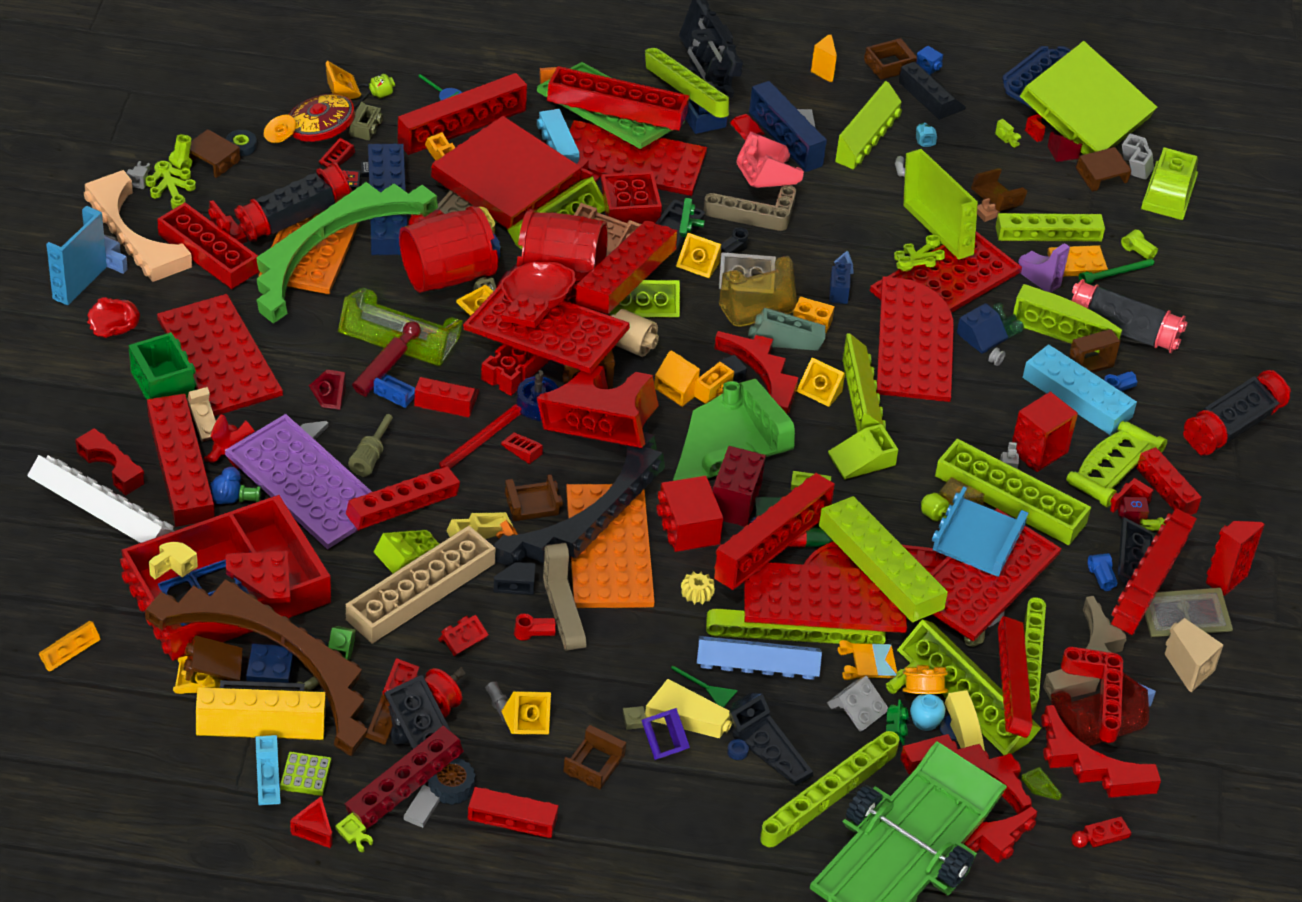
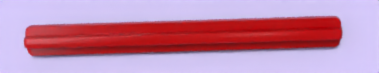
[439,404,522,469]

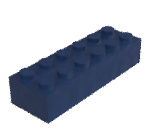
[749,81,827,172]

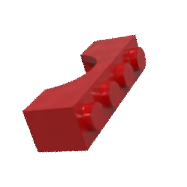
[76,428,144,496]

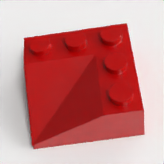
[601,171,662,224]

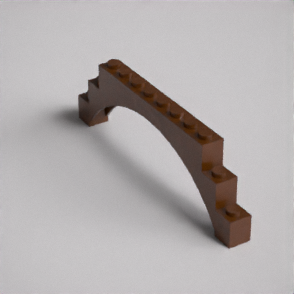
[145,579,368,756]

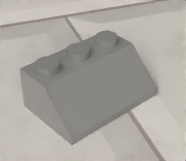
[719,253,776,293]

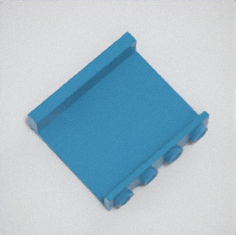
[47,206,107,305]
[932,486,1029,577]

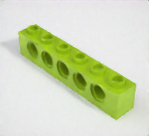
[995,213,1105,241]

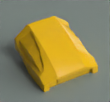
[173,656,224,694]

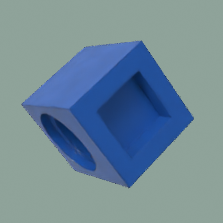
[916,46,943,74]

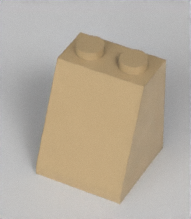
[1165,618,1223,692]

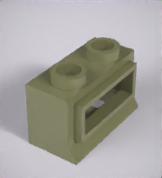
[350,102,383,141]

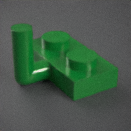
[679,198,705,237]

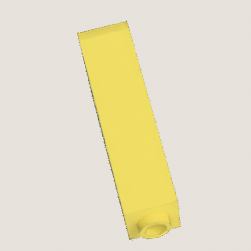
[645,679,732,738]

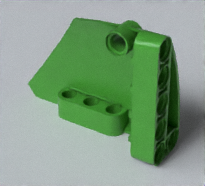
[673,379,795,481]

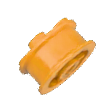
[903,665,948,694]

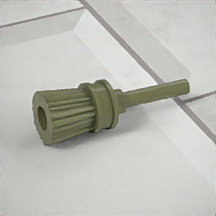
[348,414,393,477]

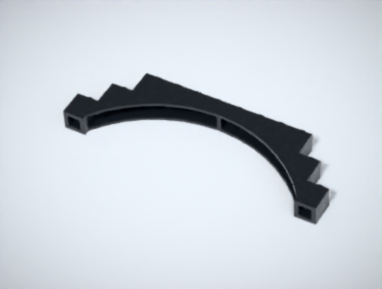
[493,421,665,566]

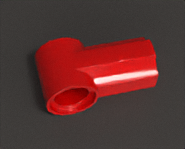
[514,614,555,641]

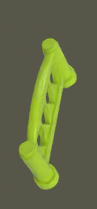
[1066,421,1167,507]

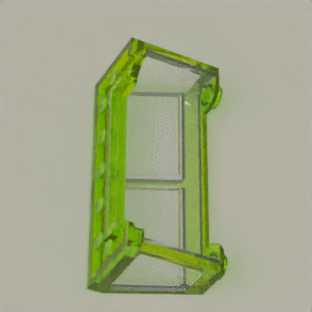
[338,287,463,366]

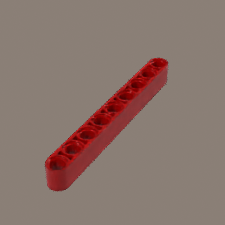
[998,616,1033,738]

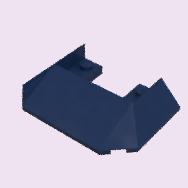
[1002,46,1071,112]

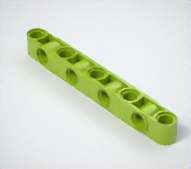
[760,731,900,847]

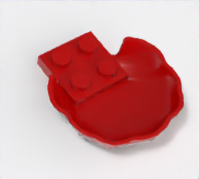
[501,262,576,328]

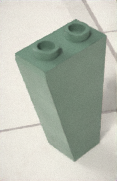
[748,307,825,351]

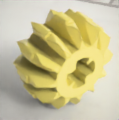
[681,571,715,605]

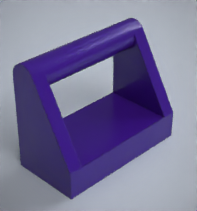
[641,708,690,760]

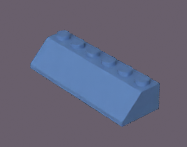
[697,636,822,679]

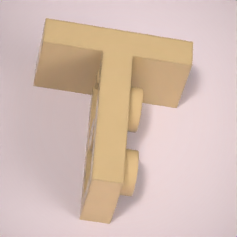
[187,387,216,442]

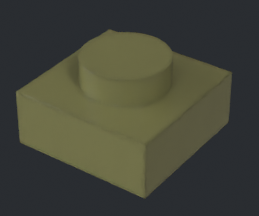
[622,706,646,730]

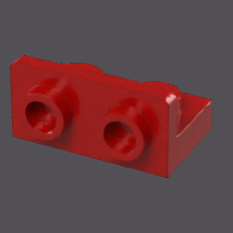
[438,615,489,656]
[382,658,419,695]

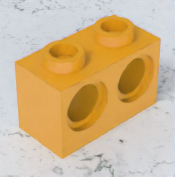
[793,297,835,334]

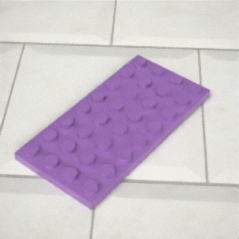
[225,414,372,549]

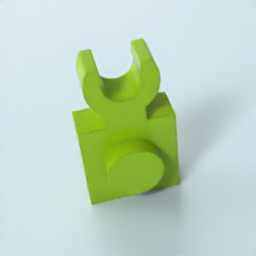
[995,119,1021,148]
[335,813,373,853]

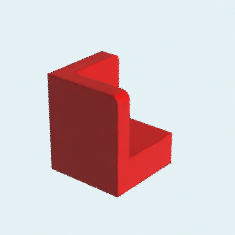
[577,158,599,182]

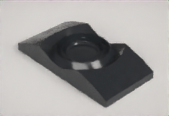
[655,199,706,256]

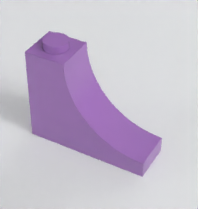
[1018,243,1070,293]

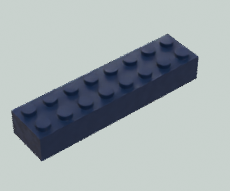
[368,144,407,255]

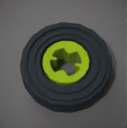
[226,130,257,156]

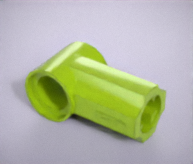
[169,134,192,170]
[1121,229,1158,259]

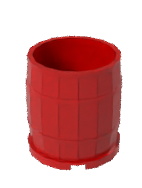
[399,205,498,293]
[517,209,608,285]

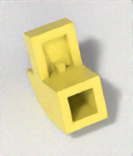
[149,542,198,579]

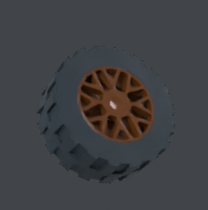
[428,758,475,804]

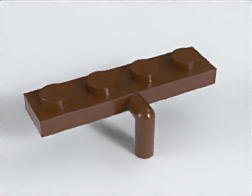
[365,694,393,745]

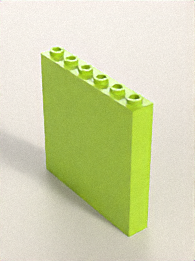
[1020,41,1157,155]

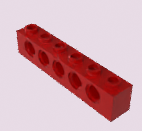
[346,466,460,530]

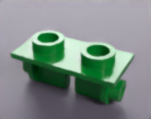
[886,700,909,745]

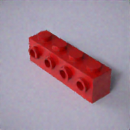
[1137,447,1202,515]
[468,787,559,838]

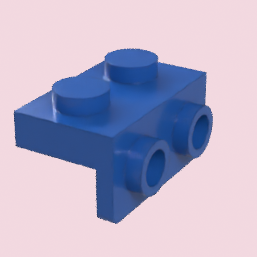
[374,374,415,408]

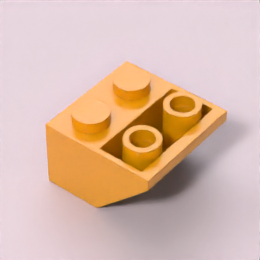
[654,350,700,407]

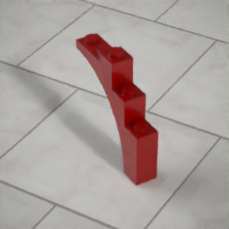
[714,331,799,415]
[1041,705,1161,798]
[900,734,1032,814]
[964,807,1037,863]

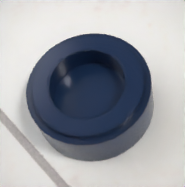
[727,739,749,760]

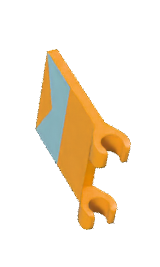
[838,640,897,680]

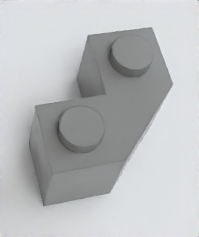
[1122,134,1154,179]

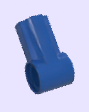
[1104,371,1138,391]
[1088,553,1118,591]

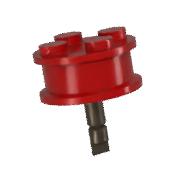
[424,667,466,718]

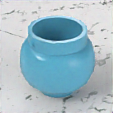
[910,694,945,731]

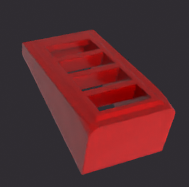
[319,138,355,168]
[501,433,543,464]

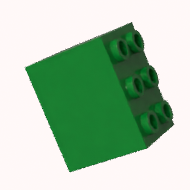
[128,332,196,400]

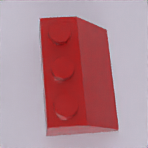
[414,377,479,418]

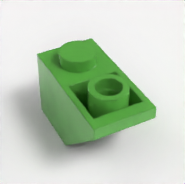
[329,626,356,661]

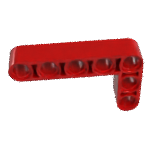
[1061,647,1123,743]

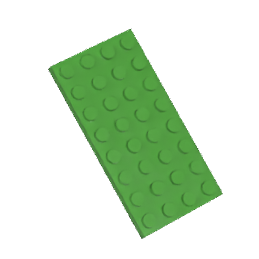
[537,62,685,149]

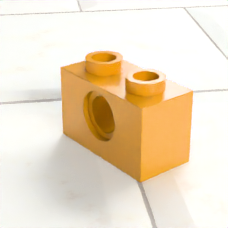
[694,362,734,404]

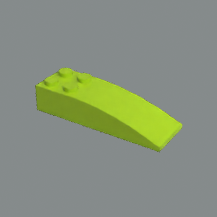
[1011,284,1122,353]

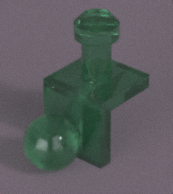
[992,302,1024,338]

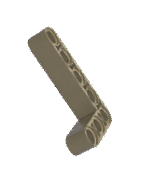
[703,185,796,231]
[543,543,586,651]

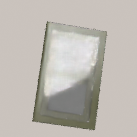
[1145,588,1233,637]

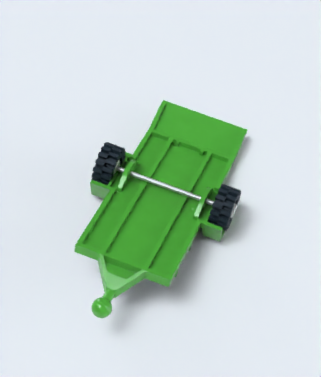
[810,741,1007,902]

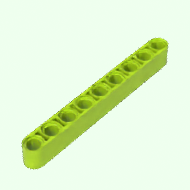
[645,48,729,118]
[706,609,886,644]

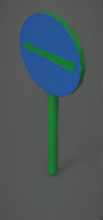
[418,74,462,101]

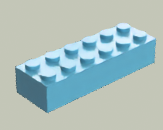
[1023,344,1137,436]

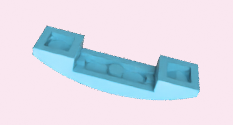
[255,735,280,805]

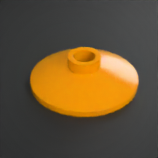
[264,115,296,143]

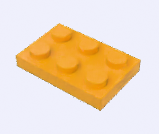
[1047,245,1108,277]

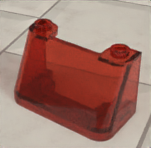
[1051,673,1149,746]

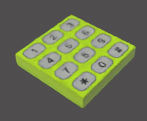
[280,752,331,796]

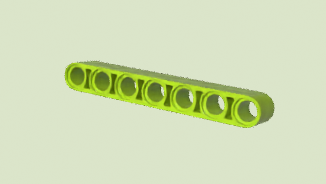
[1024,598,1046,715]

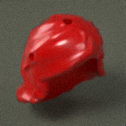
[87,297,140,338]

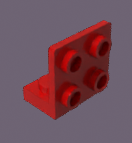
[208,200,247,244]

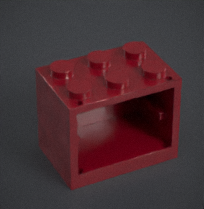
[713,446,766,527]

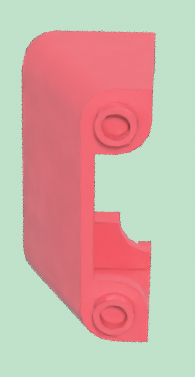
[737,131,804,188]

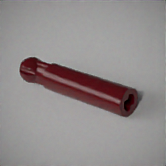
[352,322,421,397]

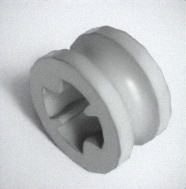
[988,347,1006,366]

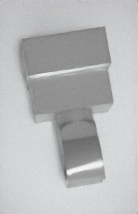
[126,161,150,189]
[1000,442,1019,469]

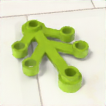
[145,161,196,209]
[894,235,945,271]

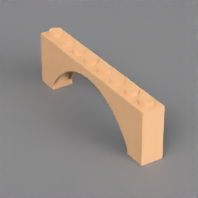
[84,170,192,282]

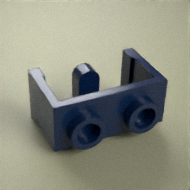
[829,262,851,304]

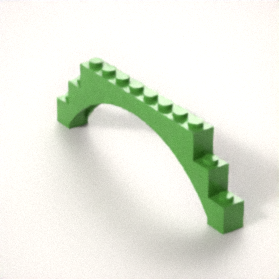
[256,182,438,324]

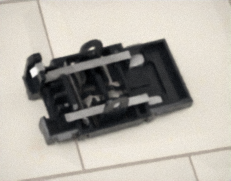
[679,0,743,98]

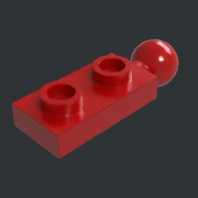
[1071,817,1131,848]

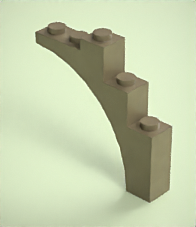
[1043,596,1126,702]

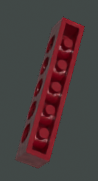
[345,726,464,830]

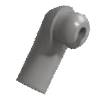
[895,156,905,177]

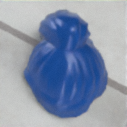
[209,466,242,505]

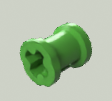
[239,485,262,503]

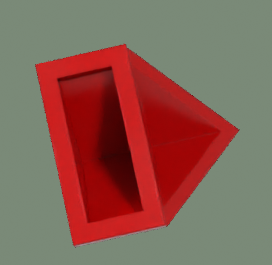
[290,797,332,848]

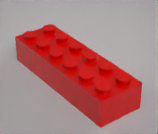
[157,203,259,289]

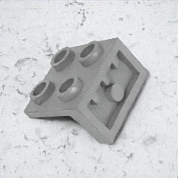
[827,676,888,731]

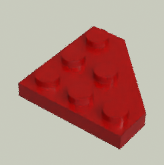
[226,551,290,604]

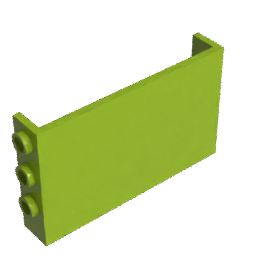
[903,149,978,259]

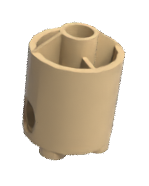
[611,309,659,357]

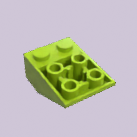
[828,424,898,479]
[374,530,439,574]

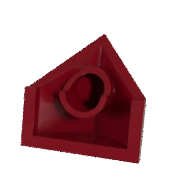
[1047,132,1083,162]
[309,369,346,410]

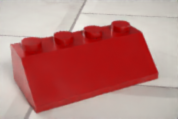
[1206,521,1265,596]

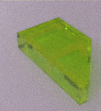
[1021,767,1062,800]

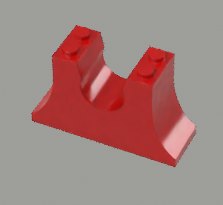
[537,365,658,448]

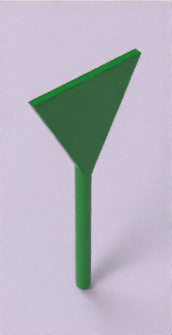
[671,666,738,708]

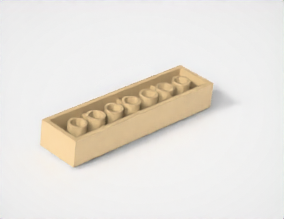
[346,526,496,644]

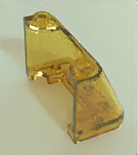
[719,256,797,327]

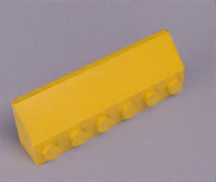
[196,688,326,740]

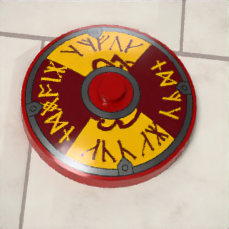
[289,94,355,142]

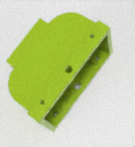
[1141,148,1198,220]

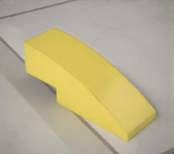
[447,512,513,539]
[945,690,985,751]

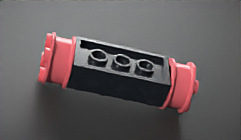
[1072,279,1188,353]

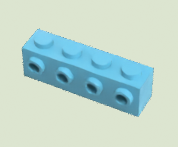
[537,109,580,164]

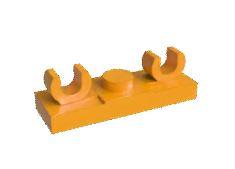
[39,621,101,671]

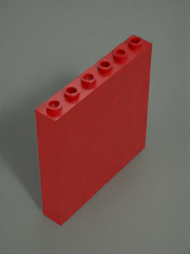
[431,116,581,229]

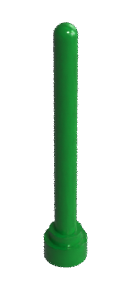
[1079,259,1155,285]

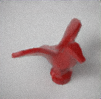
[203,414,255,469]

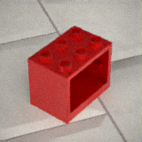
[1012,391,1078,472]
[656,476,723,552]

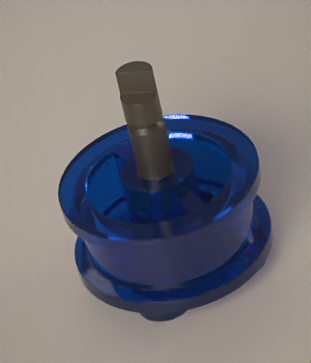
[517,370,558,421]

